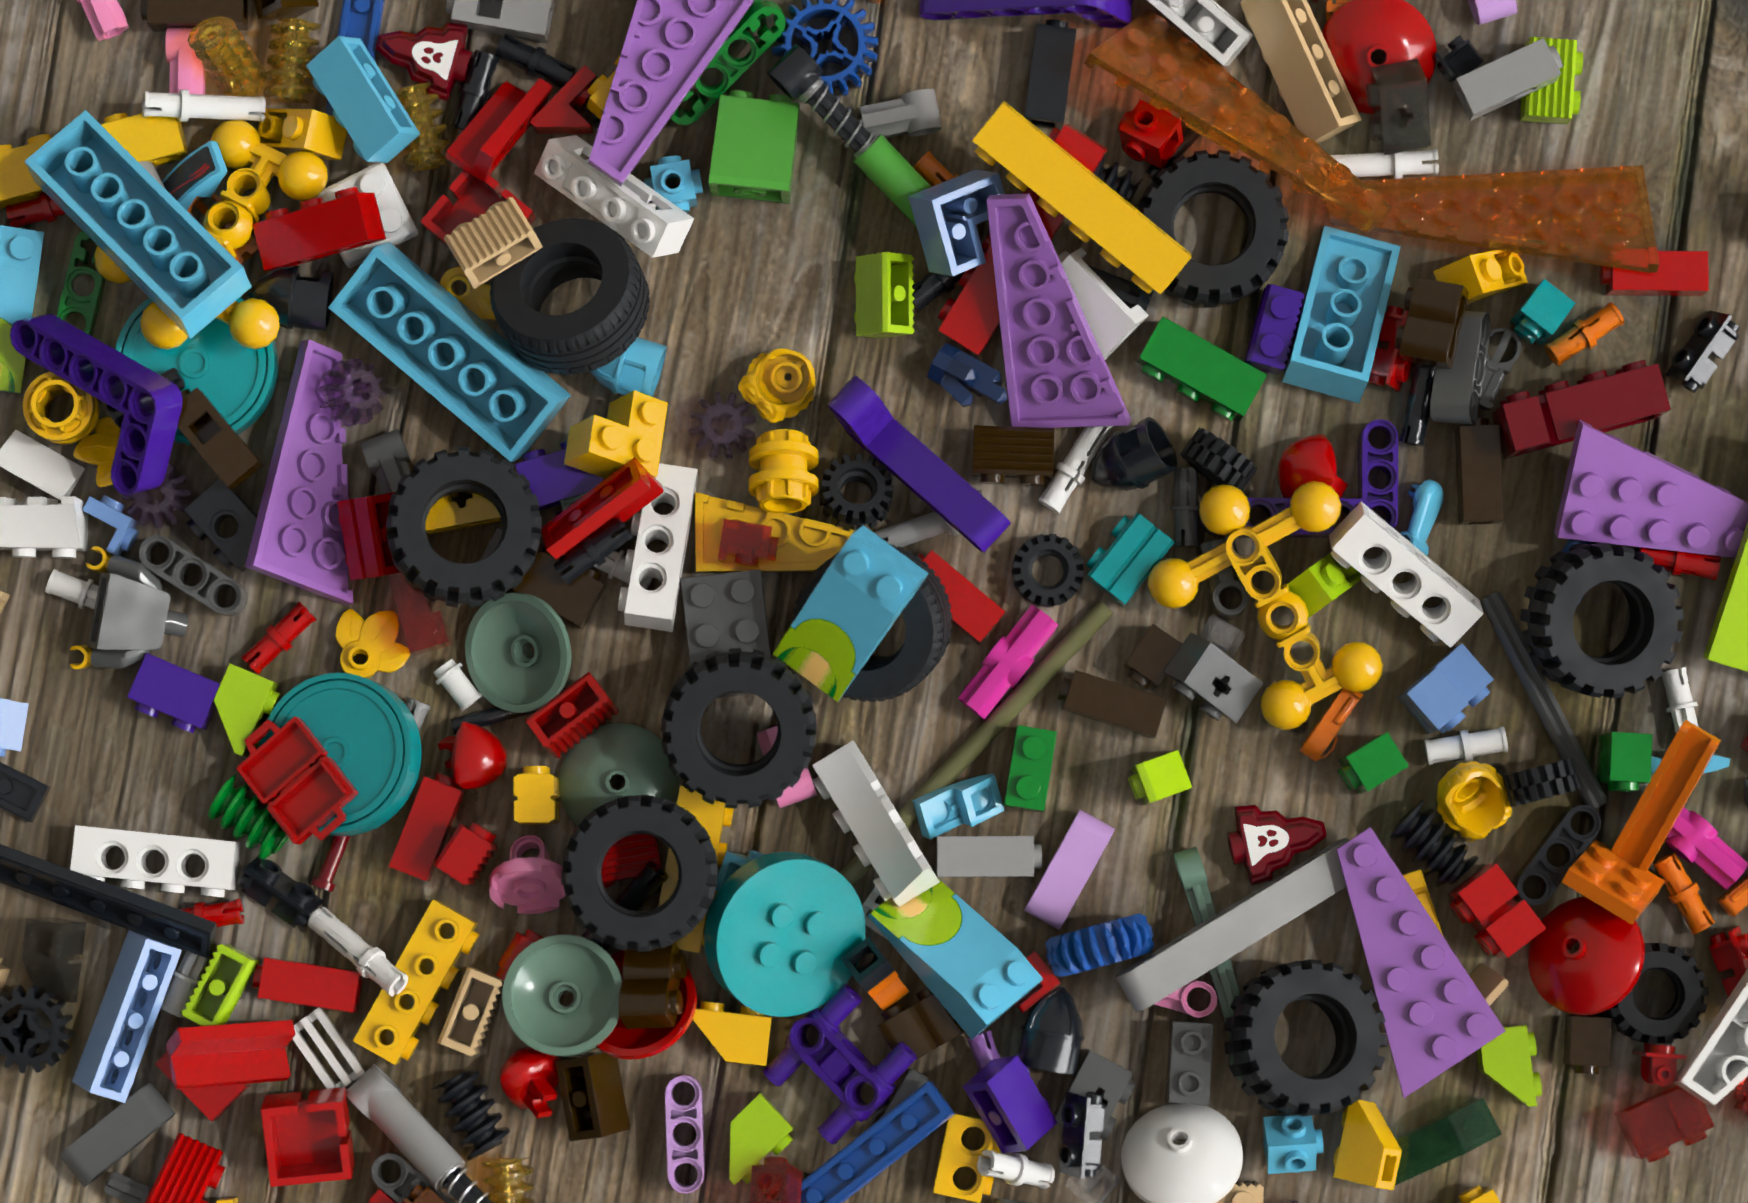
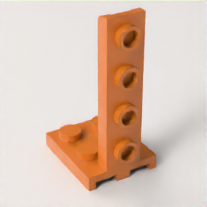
[1562,720,1721,925]

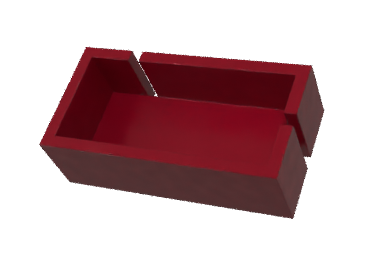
[1491,360,1671,460]

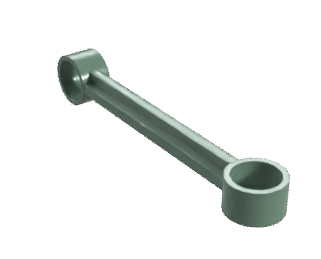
[1173,847,1245,1082]

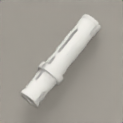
[142,89,266,122]
[1317,148,1439,180]
[1038,426,1113,514]
[308,907,408,996]

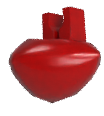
[1277,434,1348,498]
[438,722,507,789]
[500,1047,563,1118]

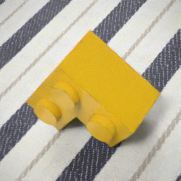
[564,390,668,479]

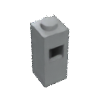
[446,0,555,43]
[1453,38,1563,121]
[937,836,1042,877]

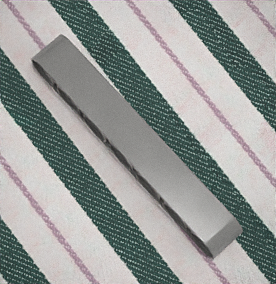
[1115,837,1349,1012]

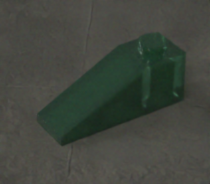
[1395,1096,1502,1185]

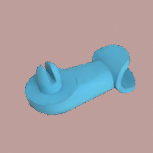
[1400,479,1444,556]

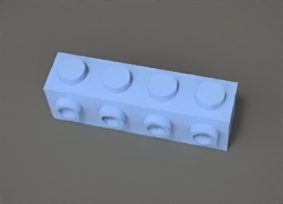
[72,930,182,1103]

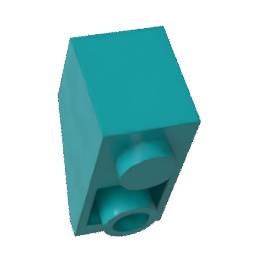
[1510,279,1575,345]

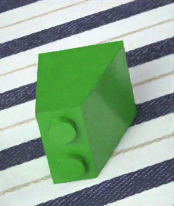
[709,90,800,204]

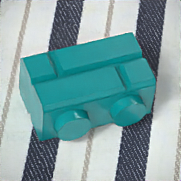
[1086,513,1175,607]

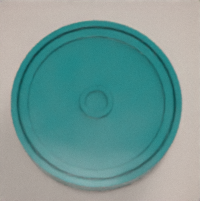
[115,297,278,446]
[259,673,422,836]
[704,851,865,1017]

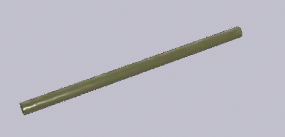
[839,600,1114,886]

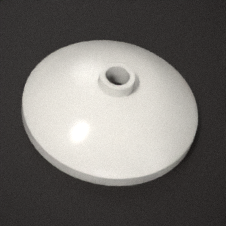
[1121,1103,1243,1203]

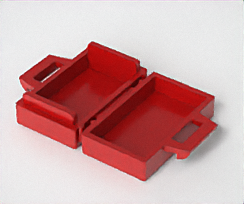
[236,716,358,845]

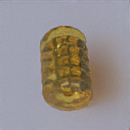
[188,16,267,97]
[263,18,321,104]
[394,83,451,172]
[482,1157,535,1203]

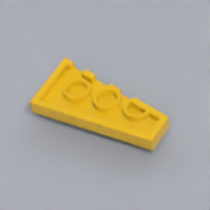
[695,492,855,573]

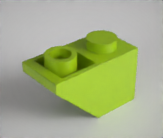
[1288,552,1362,618]
[214,663,281,757]
[1127,750,1192,805]
[1476,1024,1542,1107]
[729,1092,794,1185]

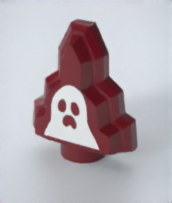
[375,22,474,102]
[1227,805,1327,886]

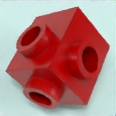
[1118,99,1184,169]

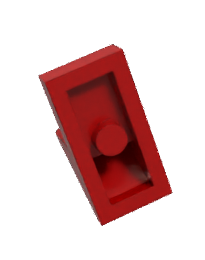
[529,65,597,134]

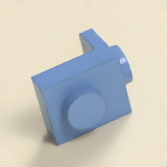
[82,495,139,556]

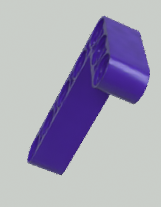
[919,0,1132,28]
[10,314,183,496]
[827,375,1011,553]
[1199,419,1398,538]

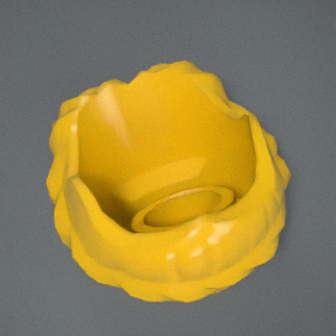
[738,348,816,423]
[1437,761,1513,842]

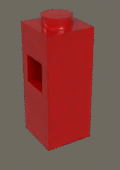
[1599,250,1709,296]
[917,550,1006,645]
[388,772,465,882]
[253,957,363,1013]

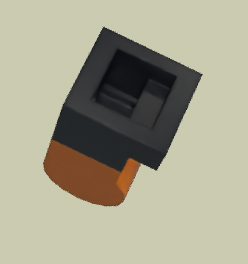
[840,937,909,1012]

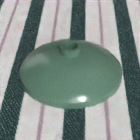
[465,592,571,713]
[559,723,679,826]
[502,934,623,1057]

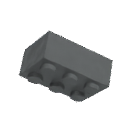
[681,569,772,698]

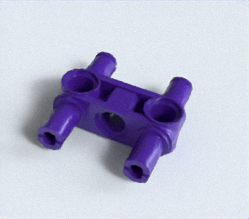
[763,984,918,1145]

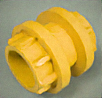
[23,371,100,445]
[748,429,819,513]

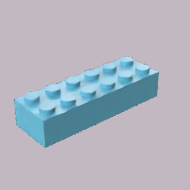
[24,110,252,339]
[328,242,572,462]

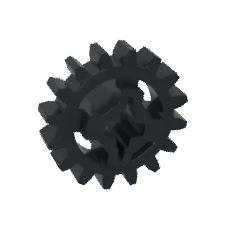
[0,984,74,1073]

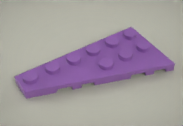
[588,0,755,187]
[987,193,1132,428]
[245,339,353,605]
[1554,419,1748,558]
[1336,827,1506,1098]

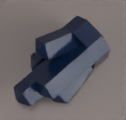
[927,343,1008,407]

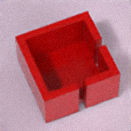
[420,170,536,250]
[1448,863,1546,958]
[261,1087,355,1187]

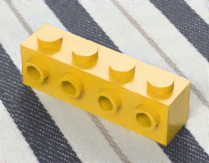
[353,899,480,1065]

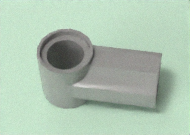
[859,89,943,138]

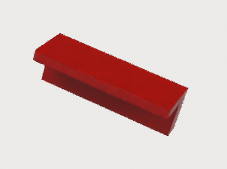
[445,78,553,182]
[541,457,664,560]
[165,1020,296,1089]

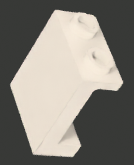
[1058,248,1149,360]

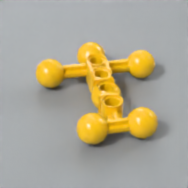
[94,120,328,350]
[1148,481,1383,730]

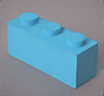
[306,36,420,163]

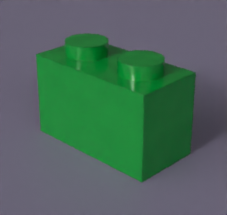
[1003,725,1057,812]
[1337,732,1409,794]
[1597,732,1653,792]

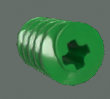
[207,774,289,860]

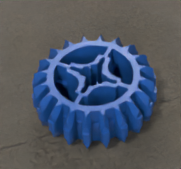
[772,0,878,97]
[1045,913,1154,977]

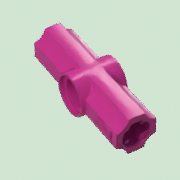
[958,604,1059,720]
[1665,807,1748,890]

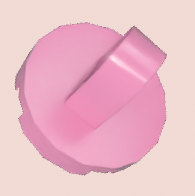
[489,835,566,914]

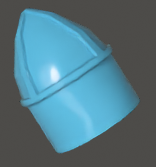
[590,337,667,397]

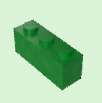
[1137,316,1267,422]

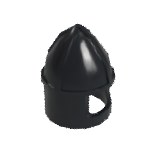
[248,265,334,331]
[1091,417,1178,491]
[1018,986,1085,1074]

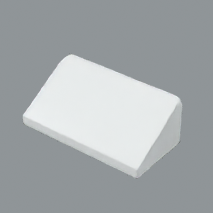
[0,429,85,500]

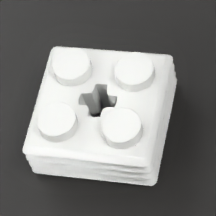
[317,162,419,268]

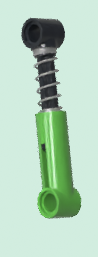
[767,44,931,227]

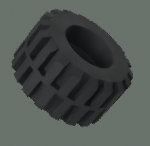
[1606,943,1709,1045]

